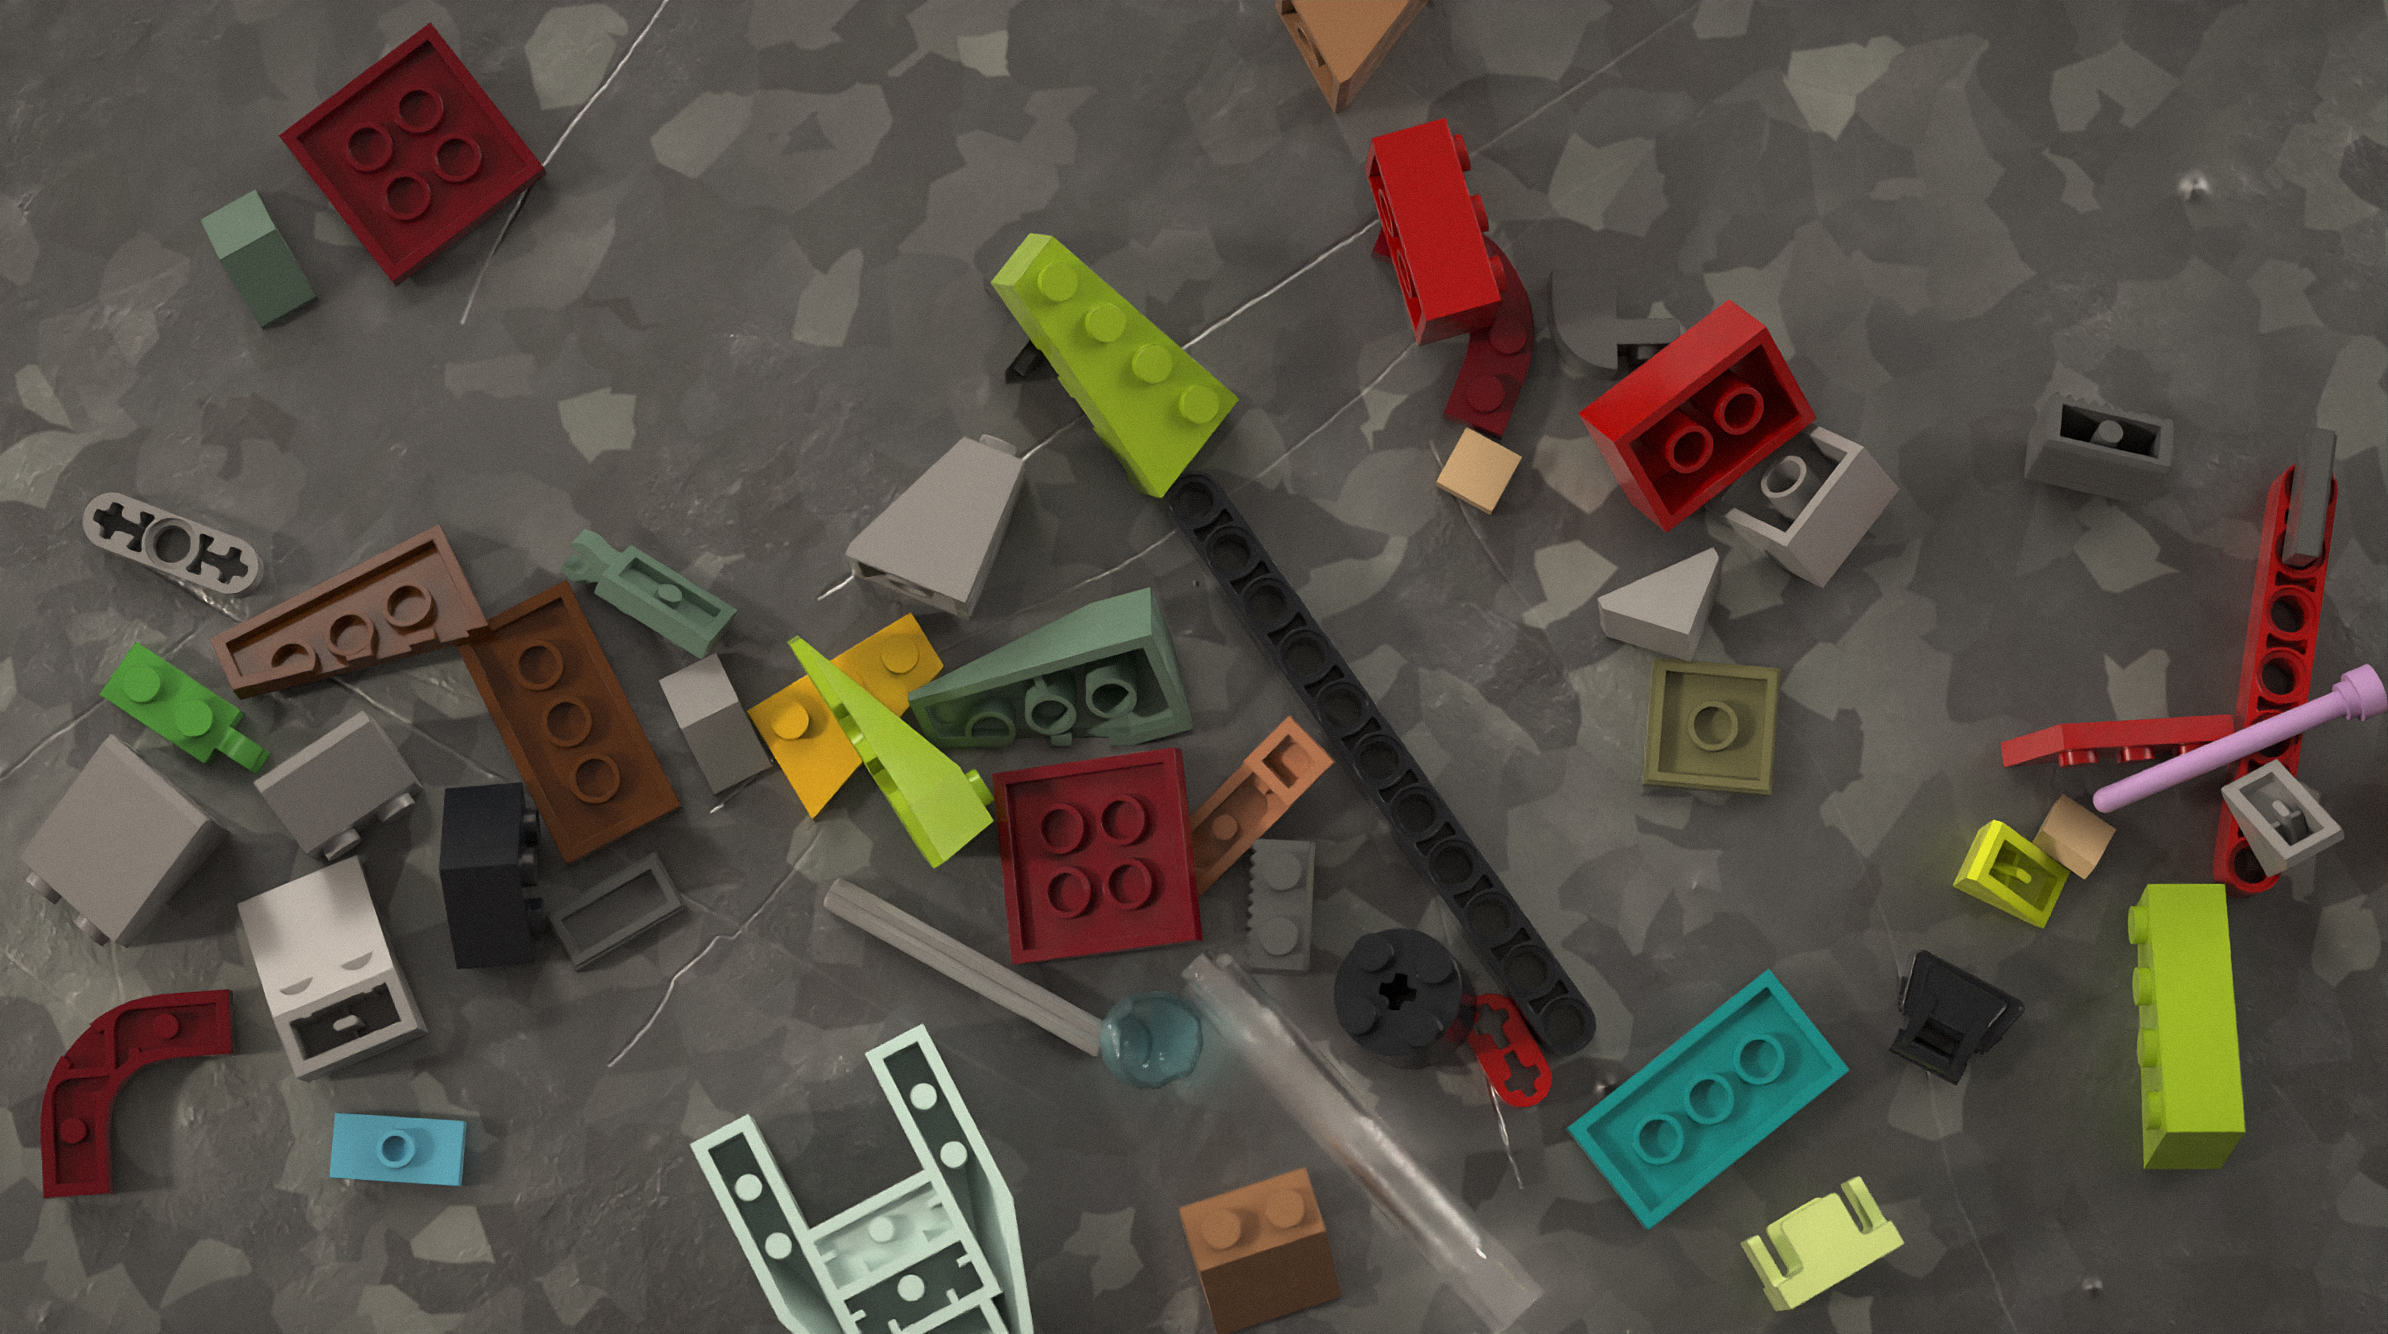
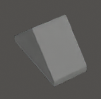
[1597,547,1721,662]
[659,653,772,795]
[2221,759,2345,878]

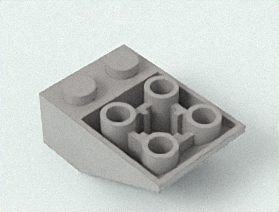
[237,855,428,1083]

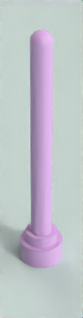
[2093,664,2388,813]

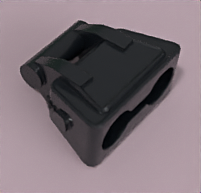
[1888,949,2025,1086]

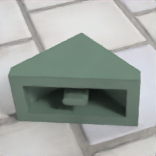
[201,189,318,329]

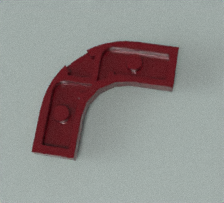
[1371,227,1534,440]
[40,989,236,1199]

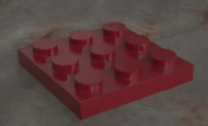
[279,22,547,287]
[992,747,1203,965]

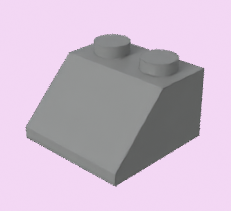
[1704,423,1899,588]
[253,710,423,861]

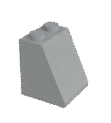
[845,434,1027,622]
[19,734,231,948]

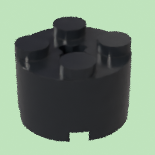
[1334,928,1477,1070]

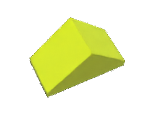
[1953,820,2071,929]

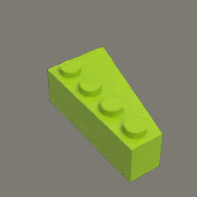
[990,233,1239,498]
[2128,884,2245,1169]

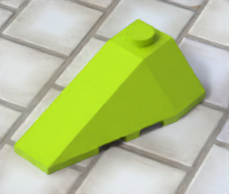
[786,635,995,869]

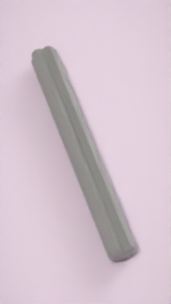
[824,878,1113,1056]

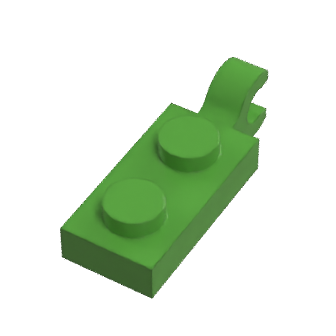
[99,642,271,775]

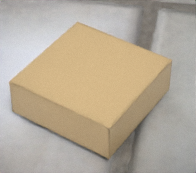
[1435,427,1522,515]
[2032,793,2116,879]

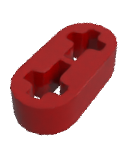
[1466,993,1552,1109]

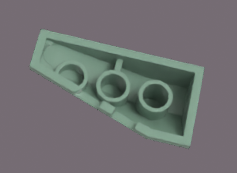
[908,587,1193,748]

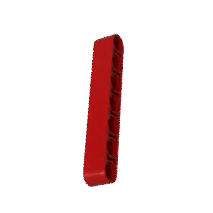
[2212,464,2338,898]

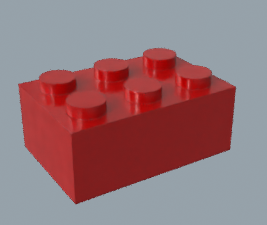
[1364,118,1508,347]
[1578,299,1817,533]

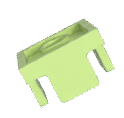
[1740,1176,1905,1311]

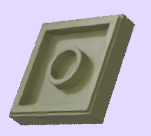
[1642,657,1781,797]

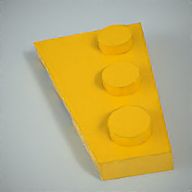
[747,612,945,822]

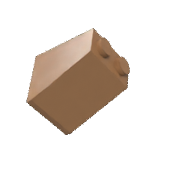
[1275,0,1429,114]
[1178,1167,1341,1334]

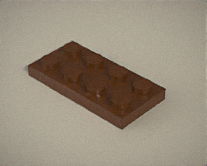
[456,580,683,867]

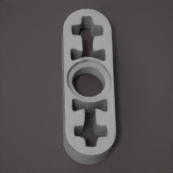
[83,492,264,599]

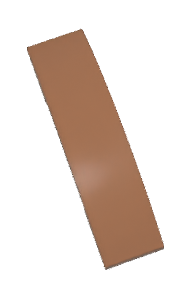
[1189,715,1335,899]

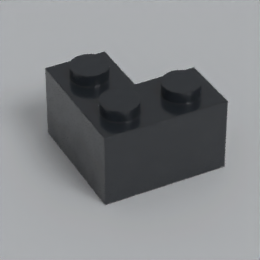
[439,782,547,970]

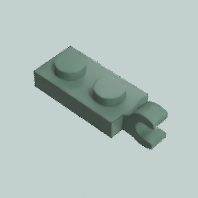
[561,529,738,659]

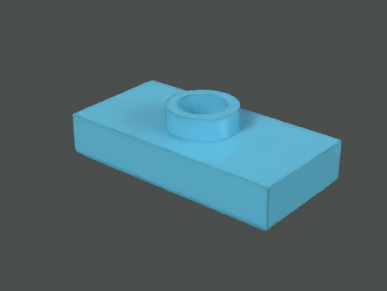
[329,1113,467,1187]

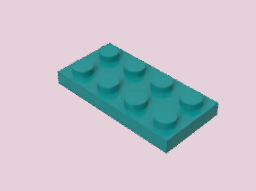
[1566,969,1850,1231]

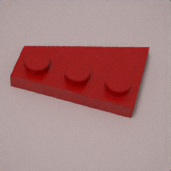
[2001,714,2234,768]

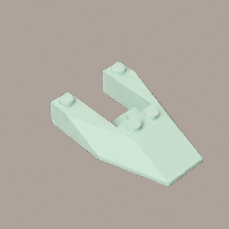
[690,1023,1034,1334]

